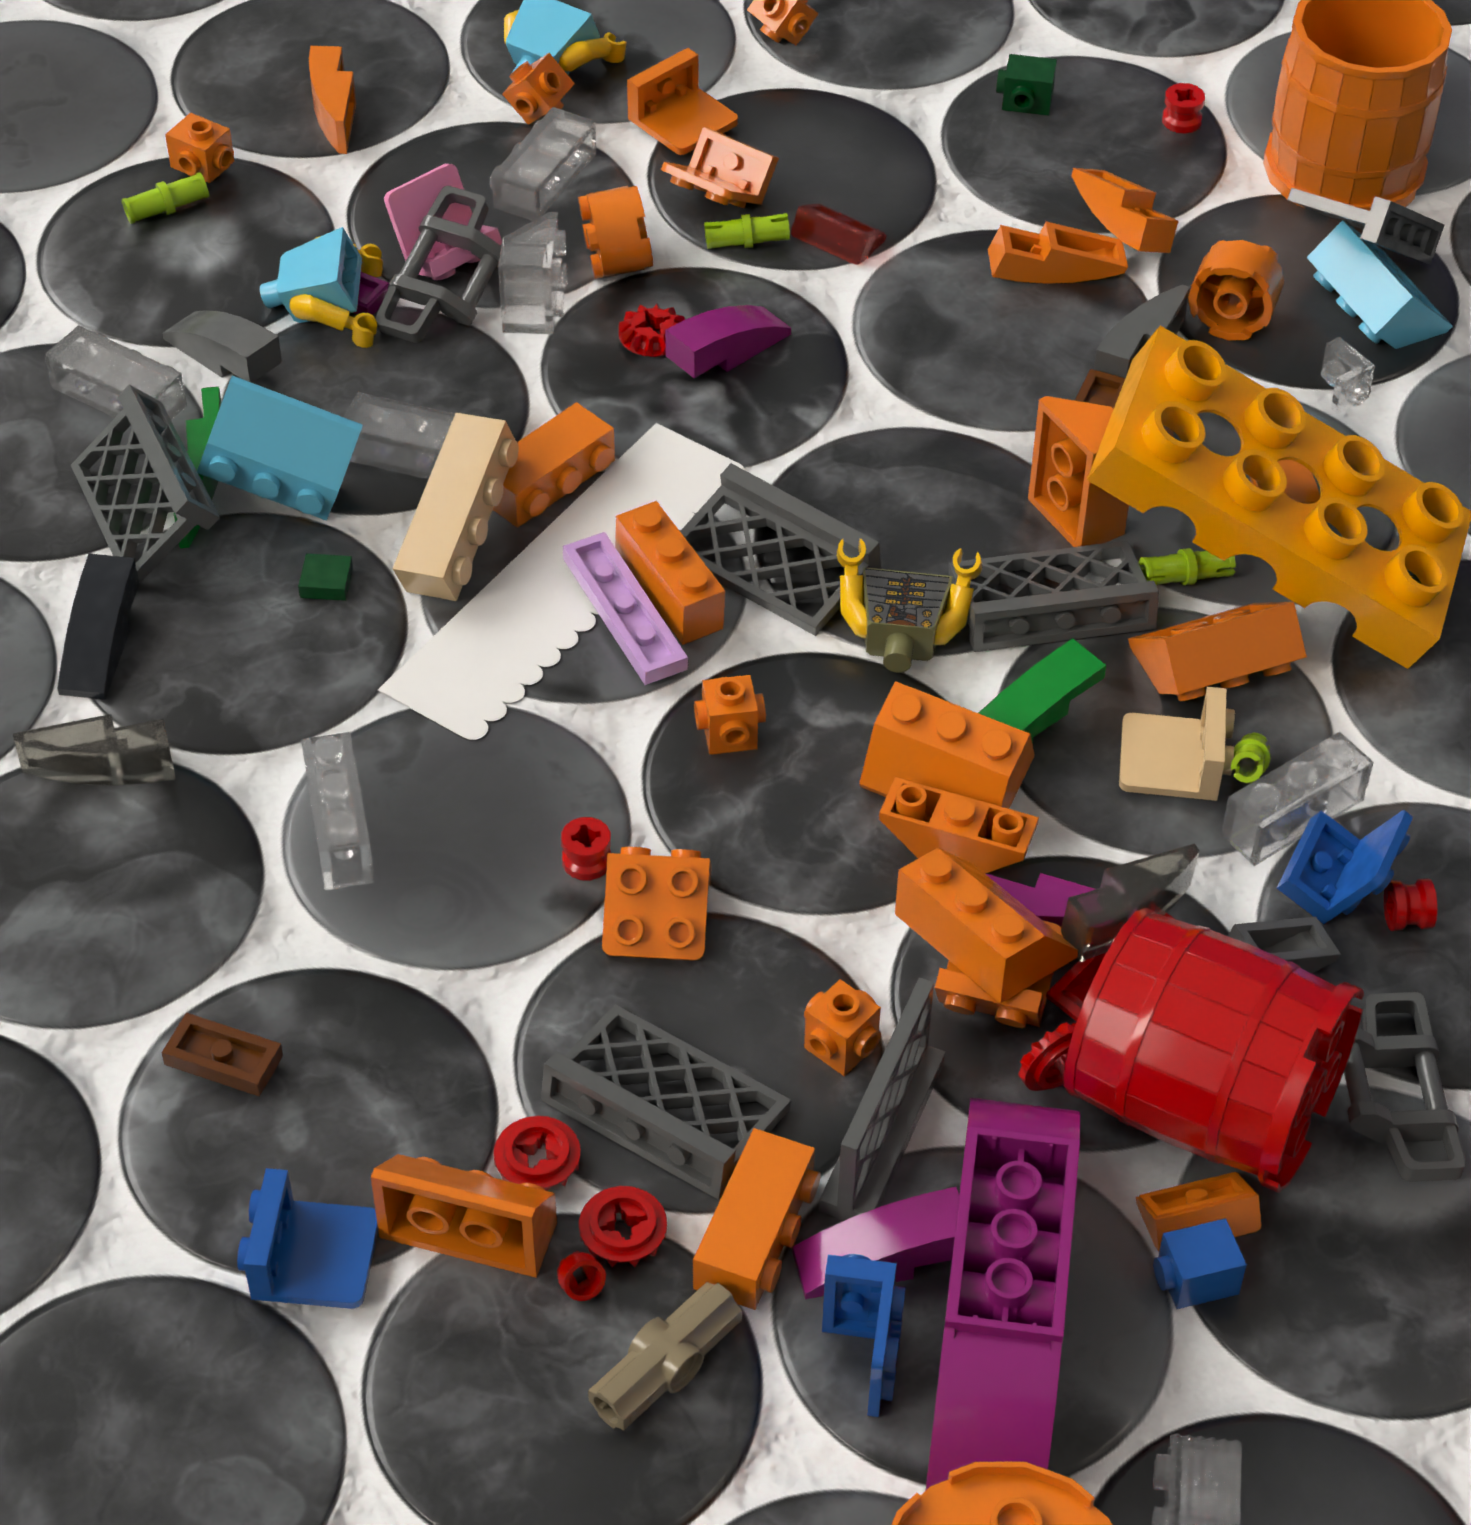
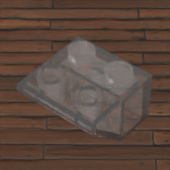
[498,212,568,334]

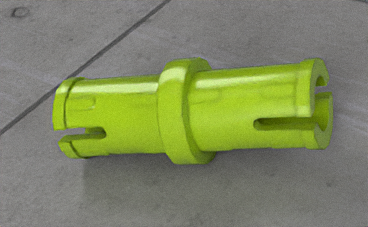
[121,172,209,224]
[704,213,790,249]
[1139,548,1236,585]
[1231,732,1271,783]

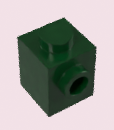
[996,54,1057,116]

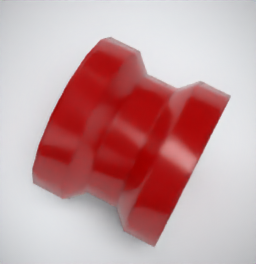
[1162,83,1205,134]
[561,817,611,881]
[1383,878,1438,931]

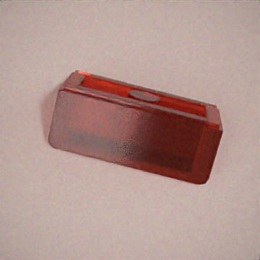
[791,203,887,265]

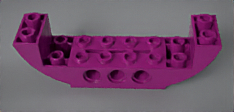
[925,1098,1080,1491]

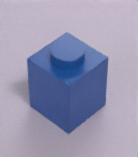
[1153,1218,1247,1309]

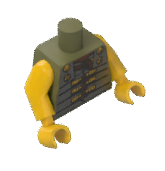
[836,539,982,673]

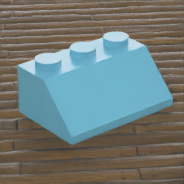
[1307,220,1453,349]
[197,375,363,521]

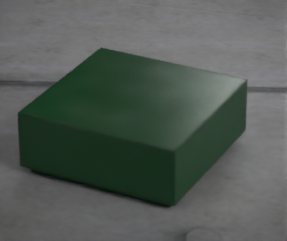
[298,553,353,601]

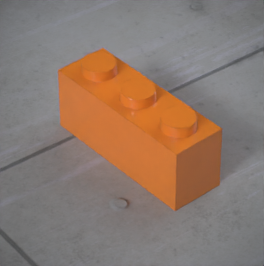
[493,402,615,528]
[615,500,725,645]
[693,1128,821,1310]

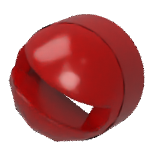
[557,1251,606,1301]

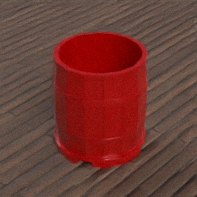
[1064,908,1364,1193]

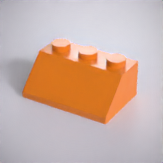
[1028,396,1129,547]
[1128,602,1307,701]
[859,681,1035,809]
[895,848,1078,1004]
[371,1154,557,1278]

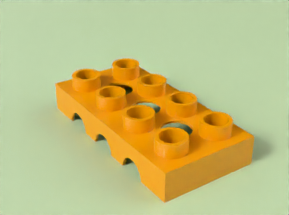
[1087,325,1471,669]

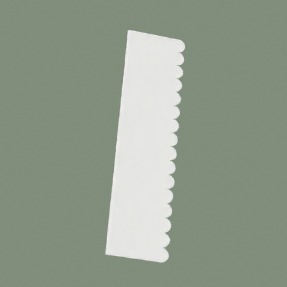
[378,423,745,740]

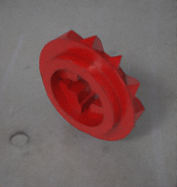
[619,303,685,357]
[1018,1022,1076,1091]
[494,1116,581,1191]
[579,1186,667,1267]

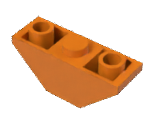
[879,777,1039,874]

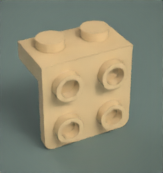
[1119,687,1235,801]

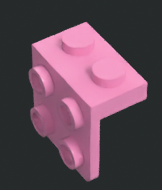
[384,163,503,280]

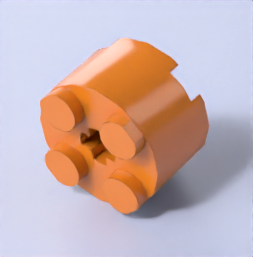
[578,186,653,279]
[1188,240,1284,341]

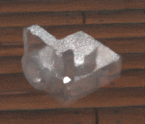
[1321,336,1375,414]

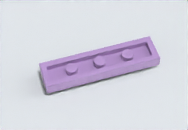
[563,532,688,685]

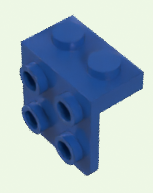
[1277,810,1413,924]
[237,1168,378,1309]
[822,1254,906,1417]

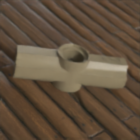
[588,1282,742,1430]

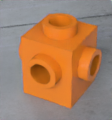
[747,0,819,46]
[502,53,575,125]
[165,113,235,183]
[694,675,766,755]
[804,979,881,1077]

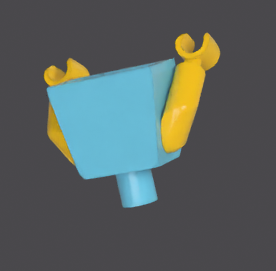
[504,0,627,75]
[260,227,383,348]

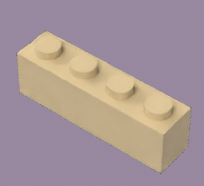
[392,413,519,601]

